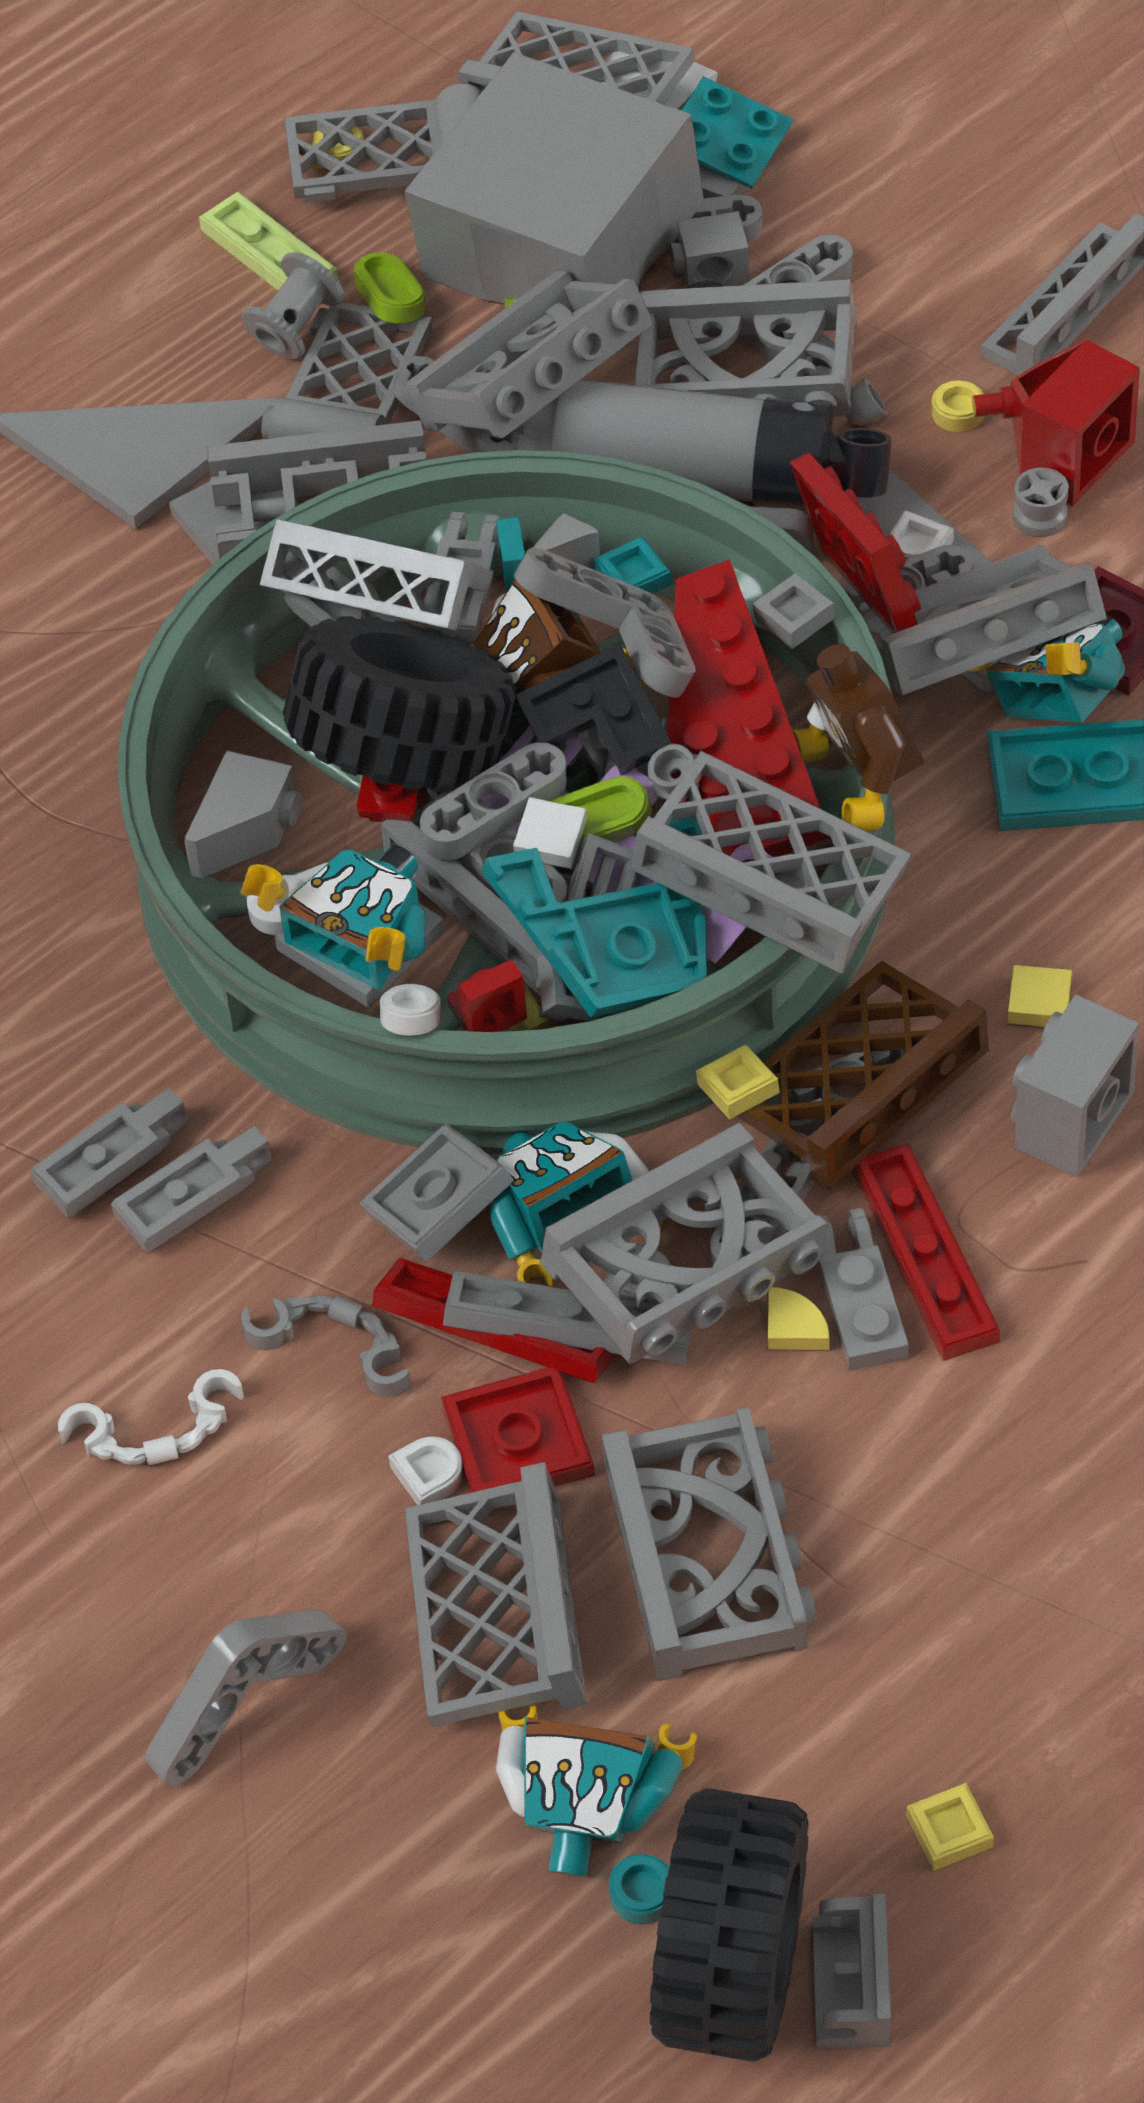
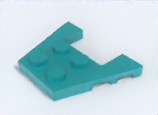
[482,817,707,1018]

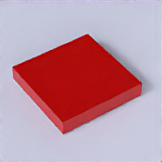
[441,1367,595,1493]

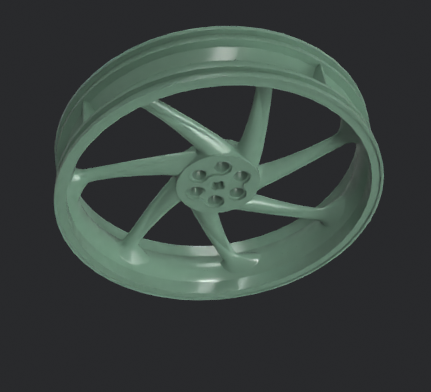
[118,450,895,1155]

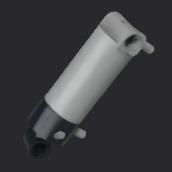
[517,379,892,511]

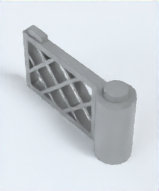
[284,83,482,203]
[261,302,432,439]

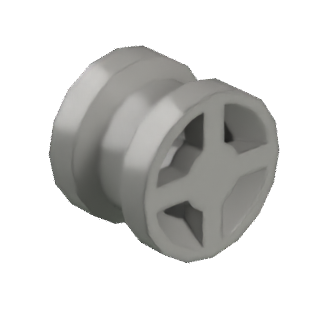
[1013,467,1069,537]

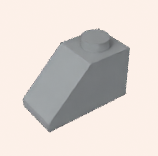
[184,751,302,878]

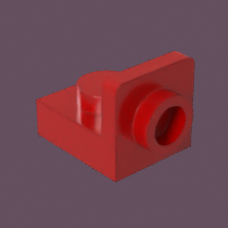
[356,776,429,822]
[447,959,527,1032]

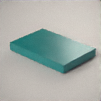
[987,719,1144,831]

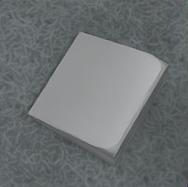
[533,513,600,570]

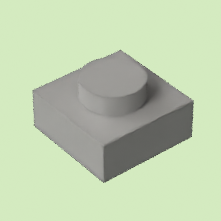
[753,573,835,649]

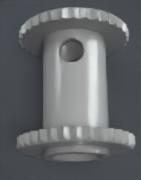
[241,252,344,359]

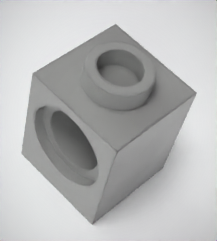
[670,211,749,288]

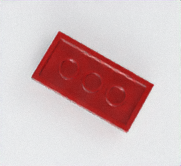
[790,453,921,634]

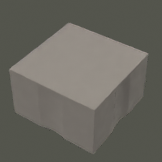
[404,52,704,304]

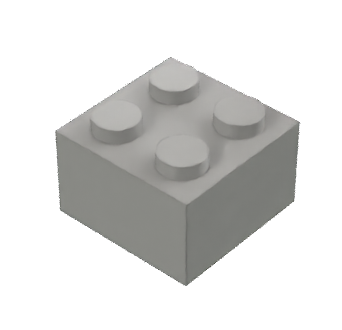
[1010,994,1140,1177]

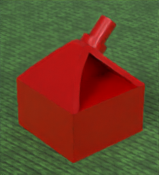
[972,339,1140,506]

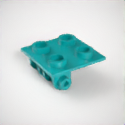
[681,76,794,189]

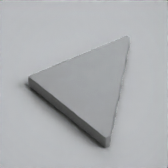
[0,398,277,529]

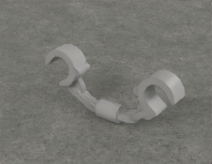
[241,1295,411,1397]

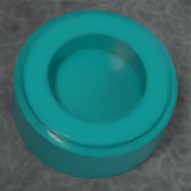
[609,1854,669,1925]

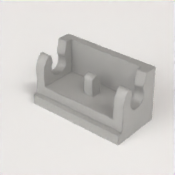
[812,1894,891,2048]

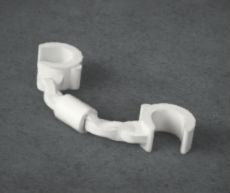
[58,1369,244,1466]

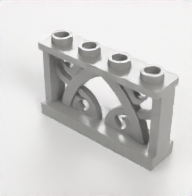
[404,270,652,438]
[635,280,858,416]
[859,545,1107,695]
[540,1123,828,1364]
[602,1407,816,1681]

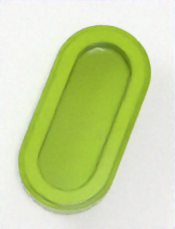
[354,252,425,324]
[550,776,652,856]

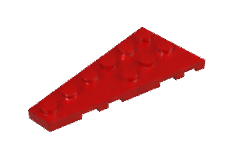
[663,559,831,862]

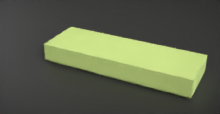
[199,192,339,290]

